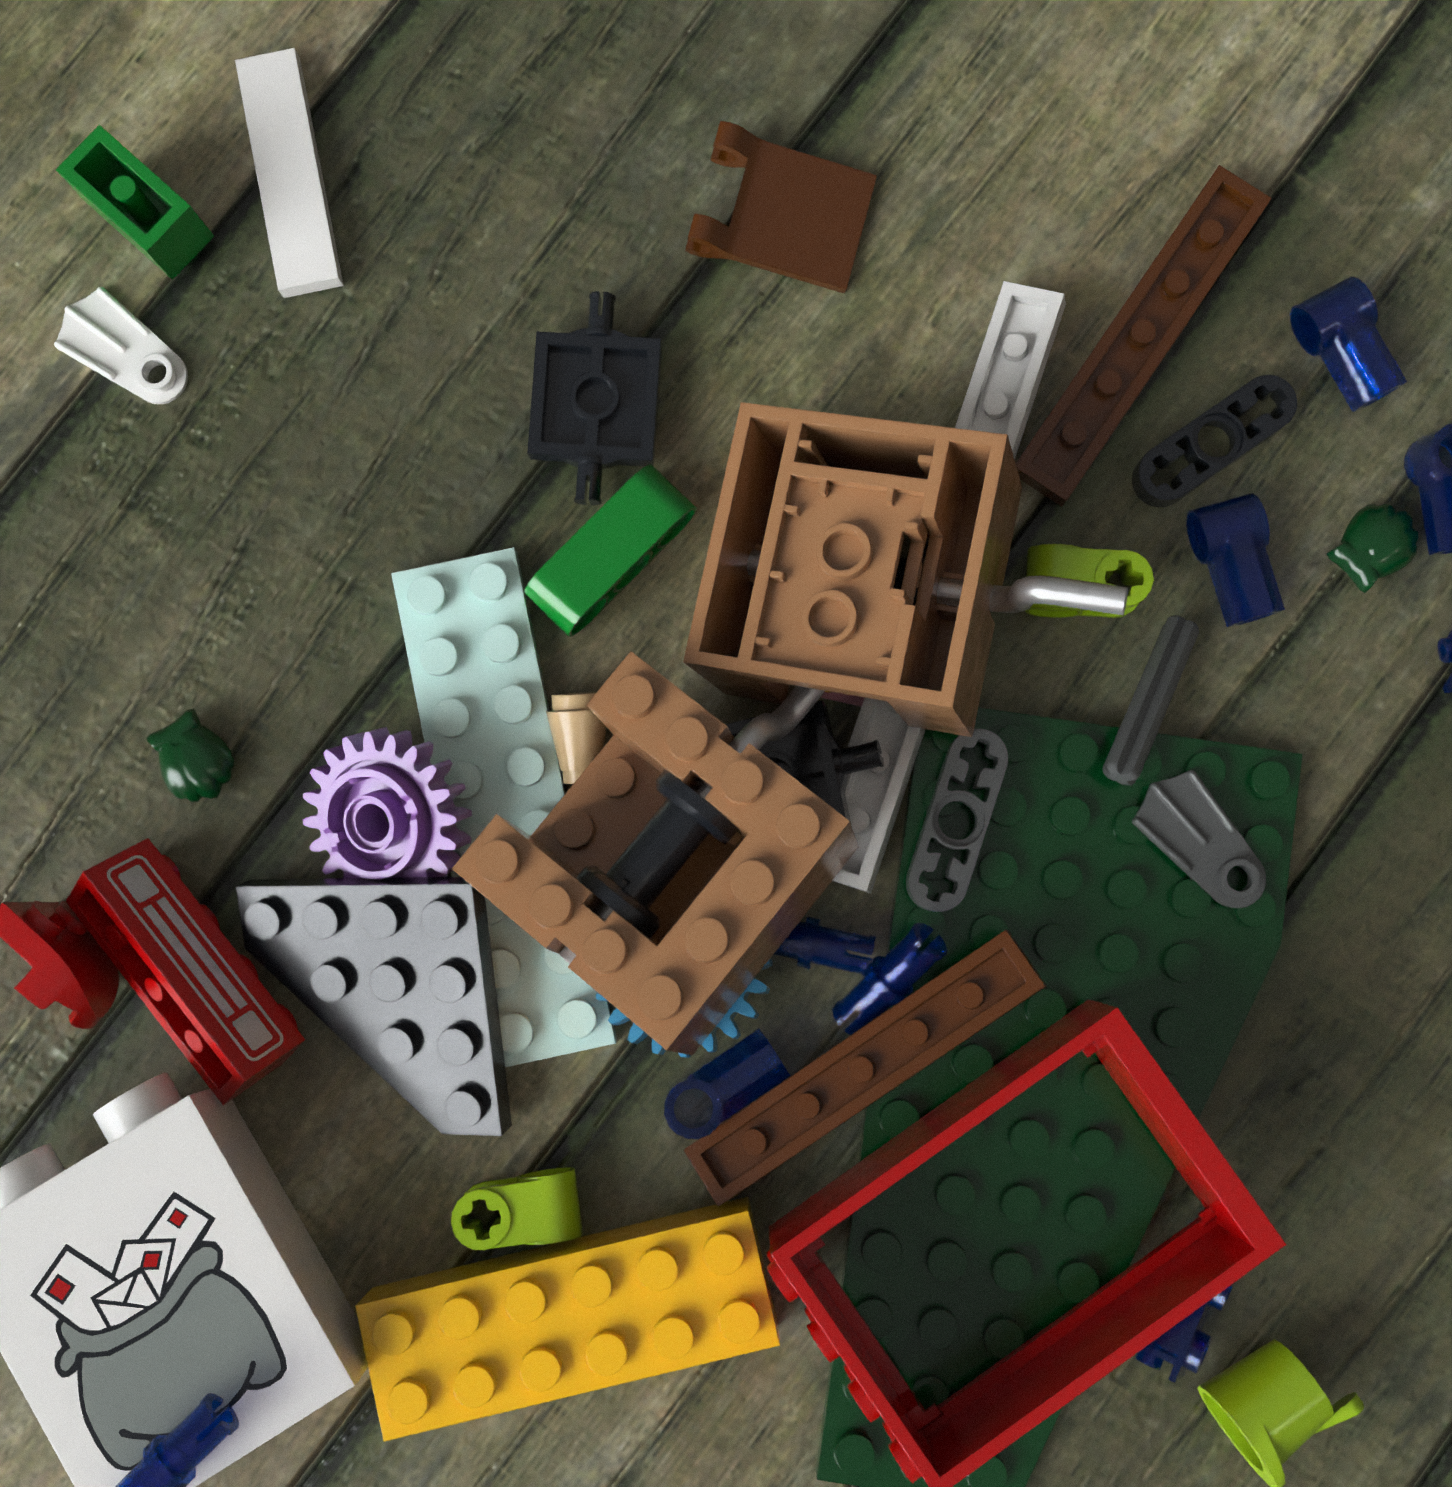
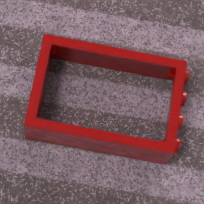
[766,999,1286,1487]

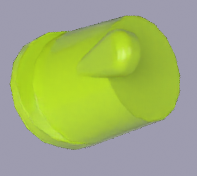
[1197,1339,1364,1487]

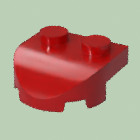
[0,901,119,1029]

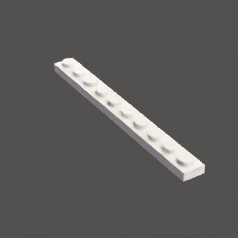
[832,281,1066,894]

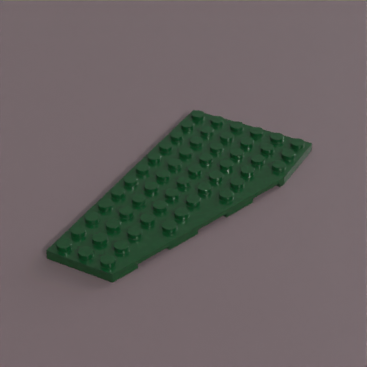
[816,707,1303,1487]

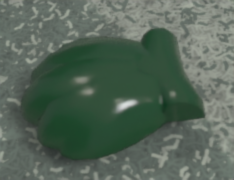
[1326,504,1419,593]
[146,708,234,802]

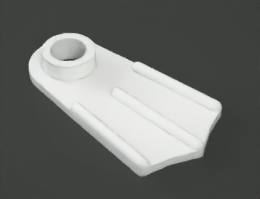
[54,287,188,404]

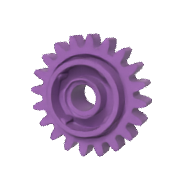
[303,727,472,879]

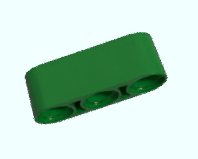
[524,464,697,637]

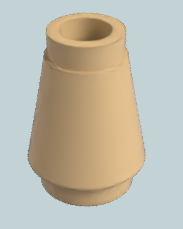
[546,692,607,784]

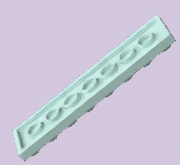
[391,547,618,1067]

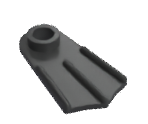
[1132,770,1266,908]

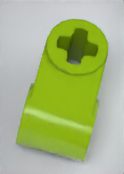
[1025,544,1154,618]
[451,1167,583,1250]

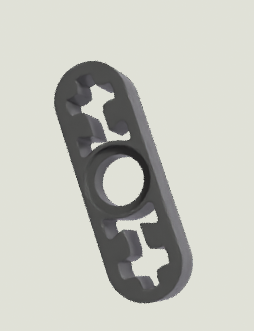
[906,729,1008,912]

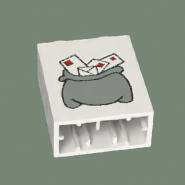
[0,1072,368,1487]

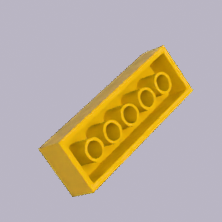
[355,1197,780,1441]

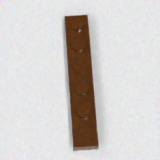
[1016,165,1272,507]
[683,930,1047,1207]

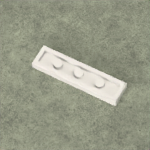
[235,48,344,298]

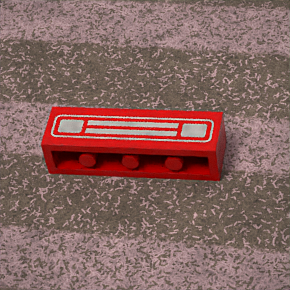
[66,838,306,1105]

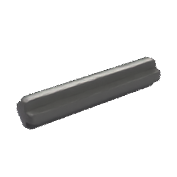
[1102,615,1199,786]

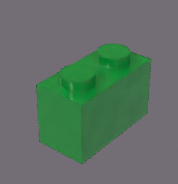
[56,125,214,280]

